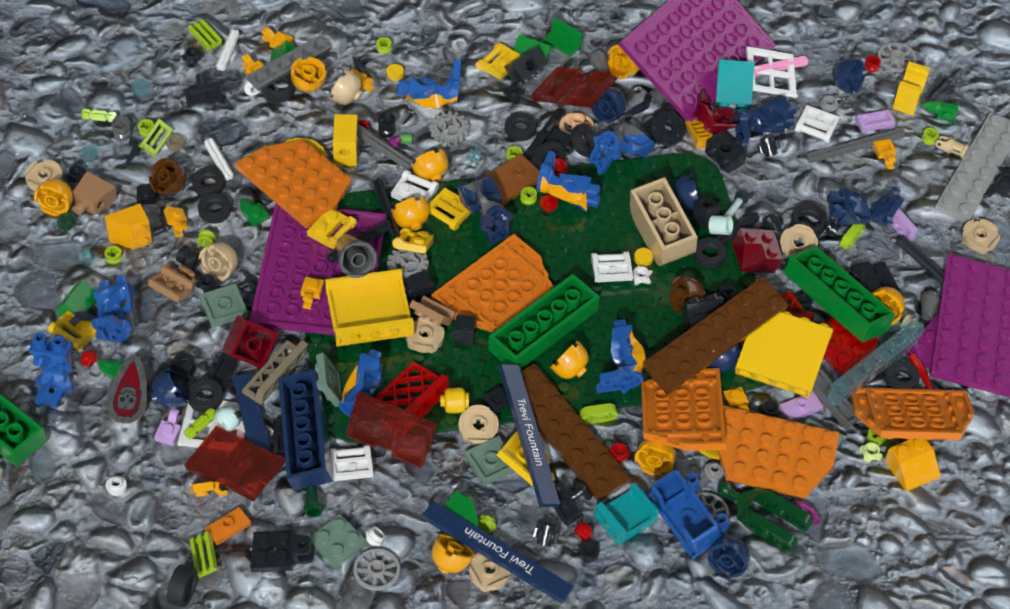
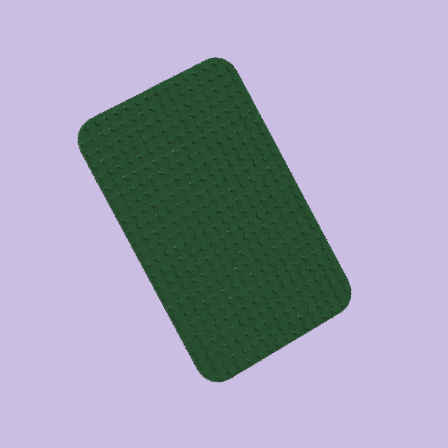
[305,152,766,443]

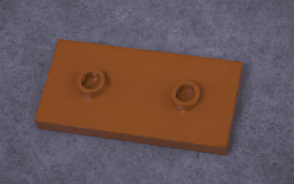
[484,154,540,205]

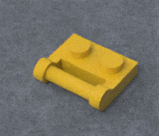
[475,43,521,80]
[428,188,471,231]
[307,209,357,249]
[392,227,434,254]
[48,310,97,351]

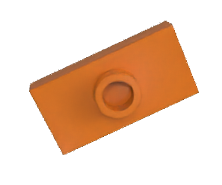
[204,507,251,546]

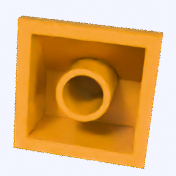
[104,204,152,249]
[885,439,941,492]

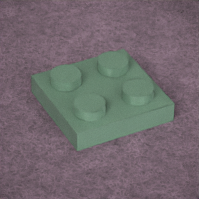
[199,284,249,328]
[315,353,342,407]
[464,436,515,486]
[310,514,367,569]

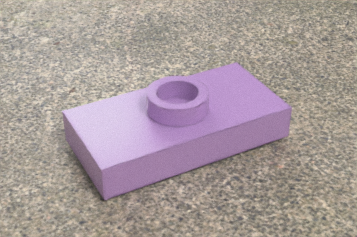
[855,109,896,133]
[890,209,918,242]
[779,392,823,421]

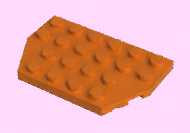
[235,140,352,229]
[431,234,553,333]
[641,368,726,451]
[849,387,974,441]
[718,406,840,499]

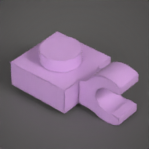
[154,409,181,446]

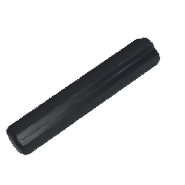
[715,212,760,245]

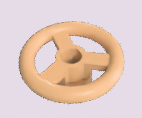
[559,112,595,139]

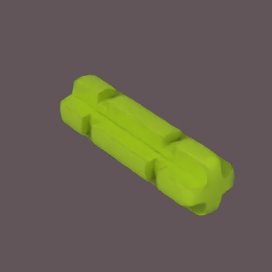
[81,108,117,122]
[183,408,216,439]

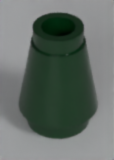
[303,486,324,518]

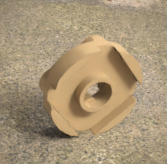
[25,159,63,191]
[961,219,1000,254]
[780,224,818,259]
[405,317,444,353]
[458,405,499,446]
[469,553,510,592]

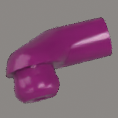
[795,501,821,525]

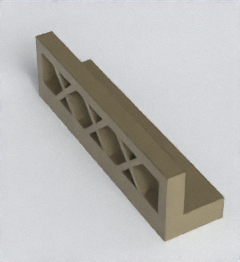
[242,340,308,405]

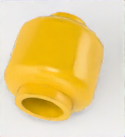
[440,388,469,413]

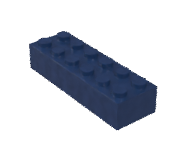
[278,369,334,491]

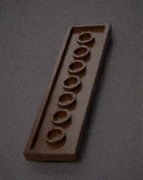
[642,276,788,395]
[502,364,631,503]

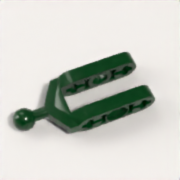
[717,482,814,553]

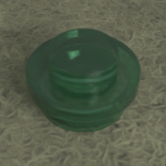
[57,213,76,231]

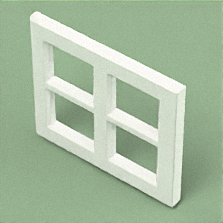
[746,46,798,98]
[177,398,245,453]

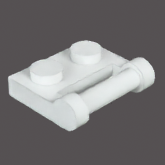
[795,105,840,143]
[391,170,439,204]
[591,251,633,282]
[330,445,373,481]

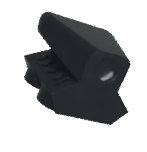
[681,294,724,331]

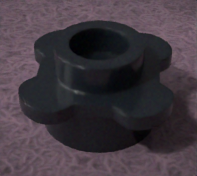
[182,47,203,65]
[504,84,525,102]
[66,165,87,183]
[824,219,841,238]
[196,275,219,293]
[758,401,782,418]

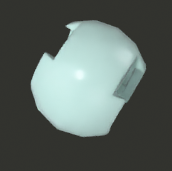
[214,407,240,432]

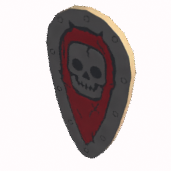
[106,354,147,424]

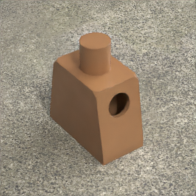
[72,172,117,216]

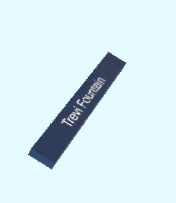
[499,364,560,507]
[422,501,574,604]

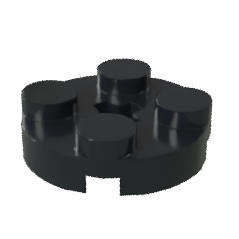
[649,111,686,147]

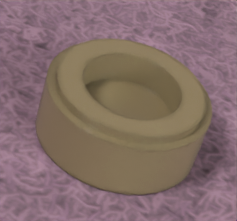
[166,134,185,152]

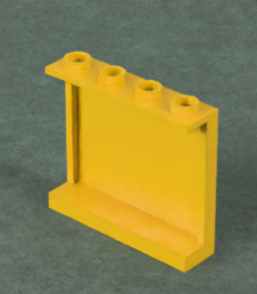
[325,269,414,346]
[735,311,833,398]

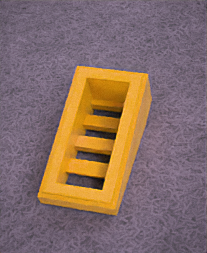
[684,119,713,150]

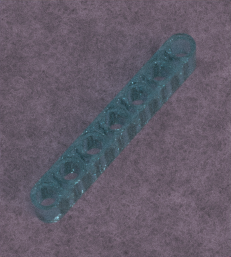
[825,321,925,406]

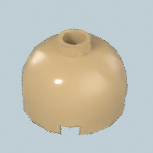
[329,68,362,105]
[199,242,238,281]

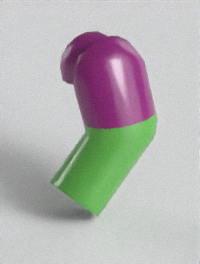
[388,134,412,149]

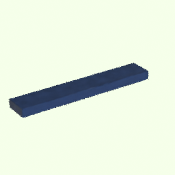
[232,373,276,479]

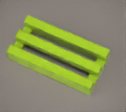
[188,19,222,51]
[139,119,173,157]
[190,531,218,578]

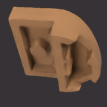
[148,264,196,303]
[409,296,457,326]

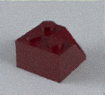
[732,228,783,273]
[222,315,279,368]

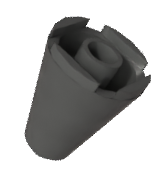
[336,235,377,278]

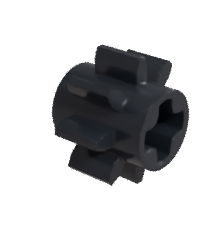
[757,136,781,157]
[760,213,784,234]
[715,284,739,305]
[533,522,559,547]

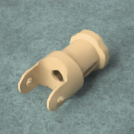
[935,136,969,159]

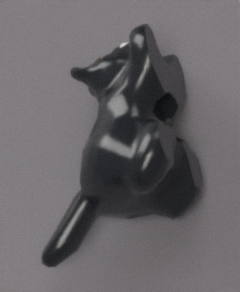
[983,166,1010,199]

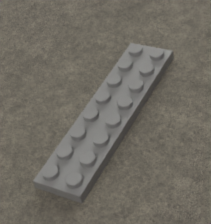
[934,112,1010,223]

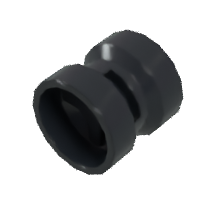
[378,112,396,138]
[176,245,201,270]

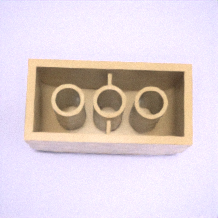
[630,177,698,266]

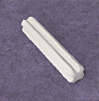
[216,29,240,71]
[204,138,234,181]

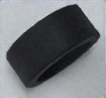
[261,74,295,103]
[790,203,827,238]
[167,564,198,607]

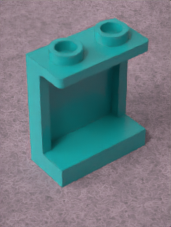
[715,60,755,109]
[594,483,659,546]

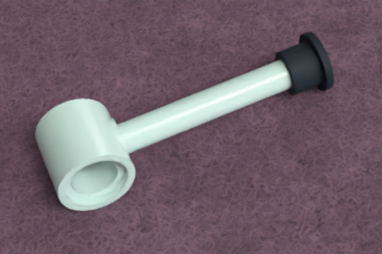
[709,191,749,235]

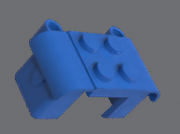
[648,470,730,559]

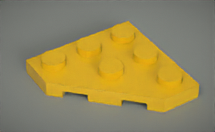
[497,431,555,486]

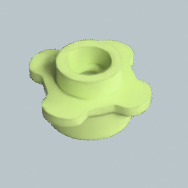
[859,442,882,463]

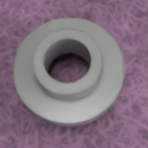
[820,95,838,112]
[704,462,724,481]

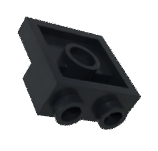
[849,261,900,293]

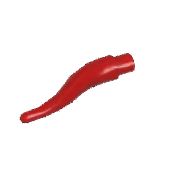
[908,353,934,390]

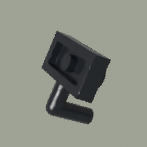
[184,73,223,108]
[554,481,593,527]

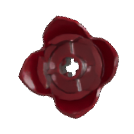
[692,90,738,133]

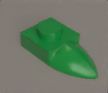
[921,101,959,122]
[240,198,269,227]
[98,359,123,380]

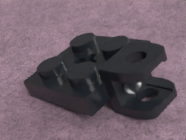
[147,351,197,410]
[250,530,315,572]

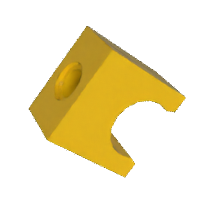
[893,61,930,116]
[333,114,358,166]

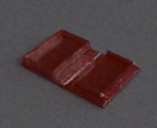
[532,67,617,108]
[346,391,437,468]
[184,426,285,502]

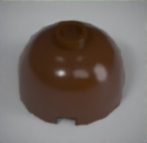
[149,158,187,196]
[670,276,706,315]

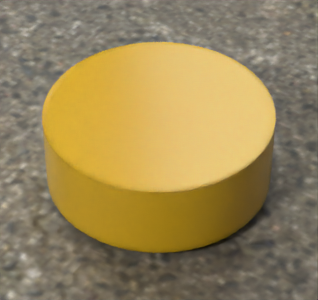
[386,64,404,81]
[634,248,653,267]

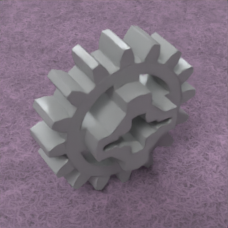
[430,111,469,146]
[387,249,428,280]

